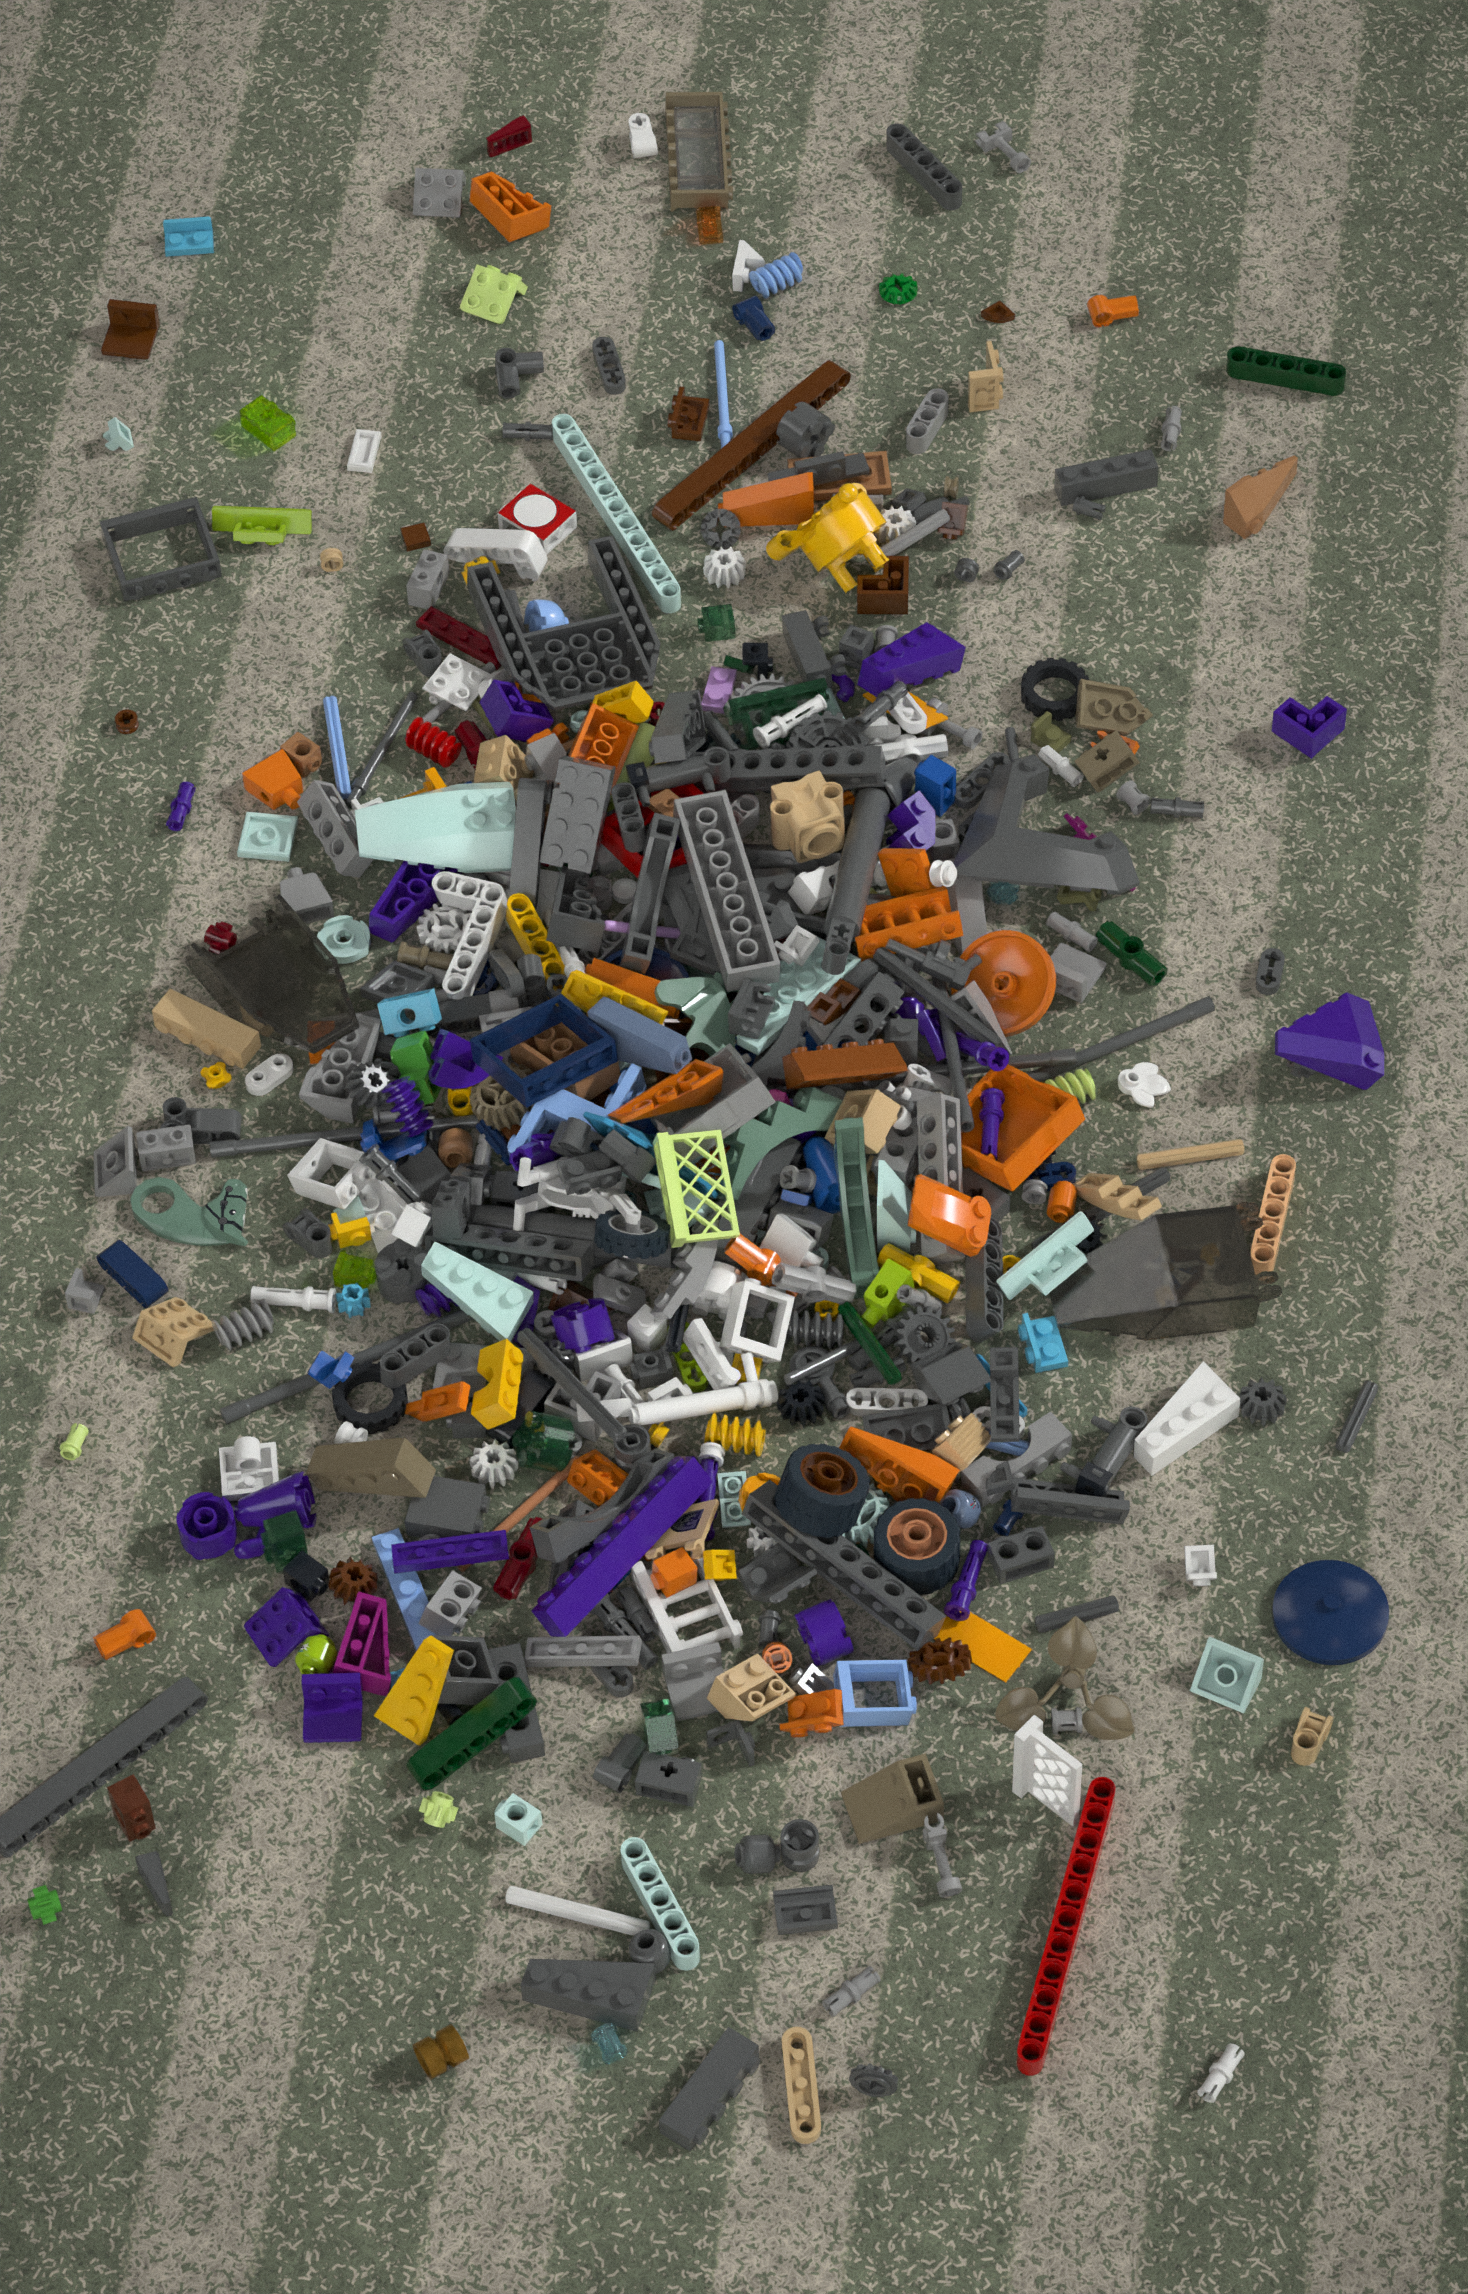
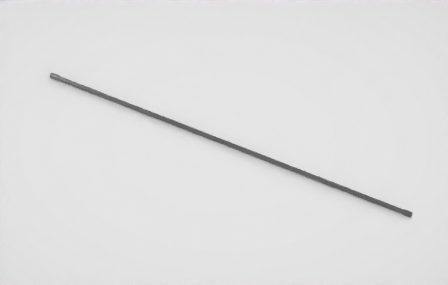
[220,996,1215,1424]

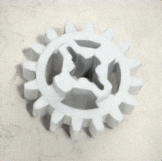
[417,904,471,954]

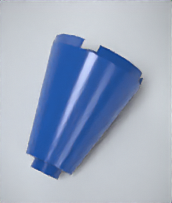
[803,1136,840,1214]

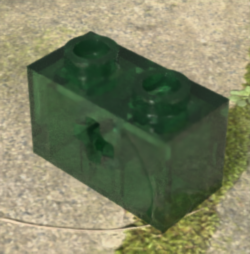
[260,1510,308,1573]
[640,1699,679,1755]

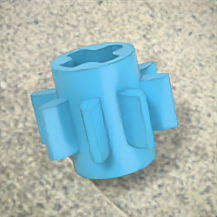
[336,1282,371,1318]

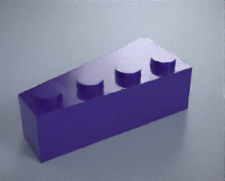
[369,861,462,943]

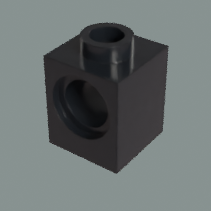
[283,1550,330,1602]

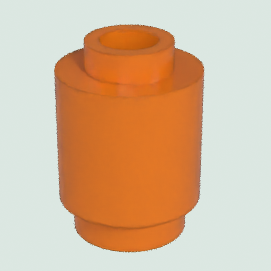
[1047,1181,1077,1223]

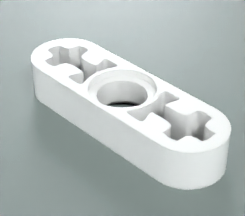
[846,1388,928,1416]

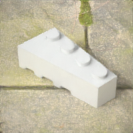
[1134,1361,1240,1476]

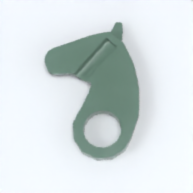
[654,972,735,1064]

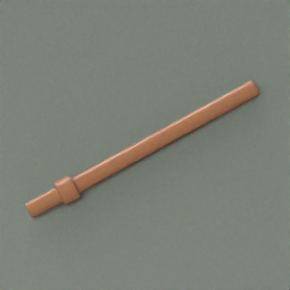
[457,1456,578,1572]

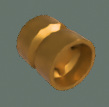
[413,2024,469,2079]

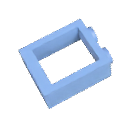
[833,1660,917,1727]

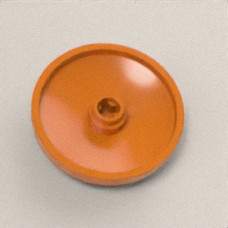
[951,930,1056,1037]

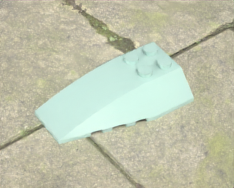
[355,782,516,873]

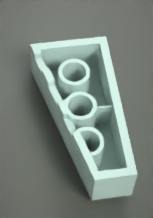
[421,1242,534,1342]

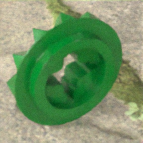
[879,273,918,304]

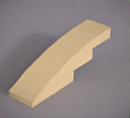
[1073,1173,1162,1221]

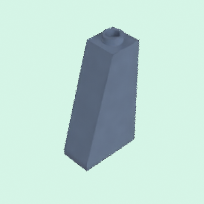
[587,997,692,1075]

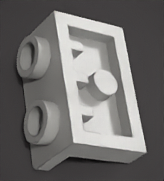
[136,1125,196,1172]

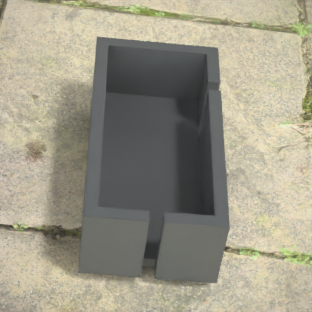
[539,755,616,874]

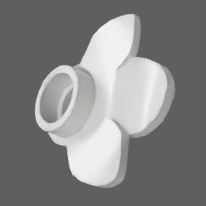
[1118,1062,1171,1108]

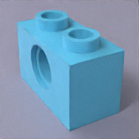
[377,988,442,1037]

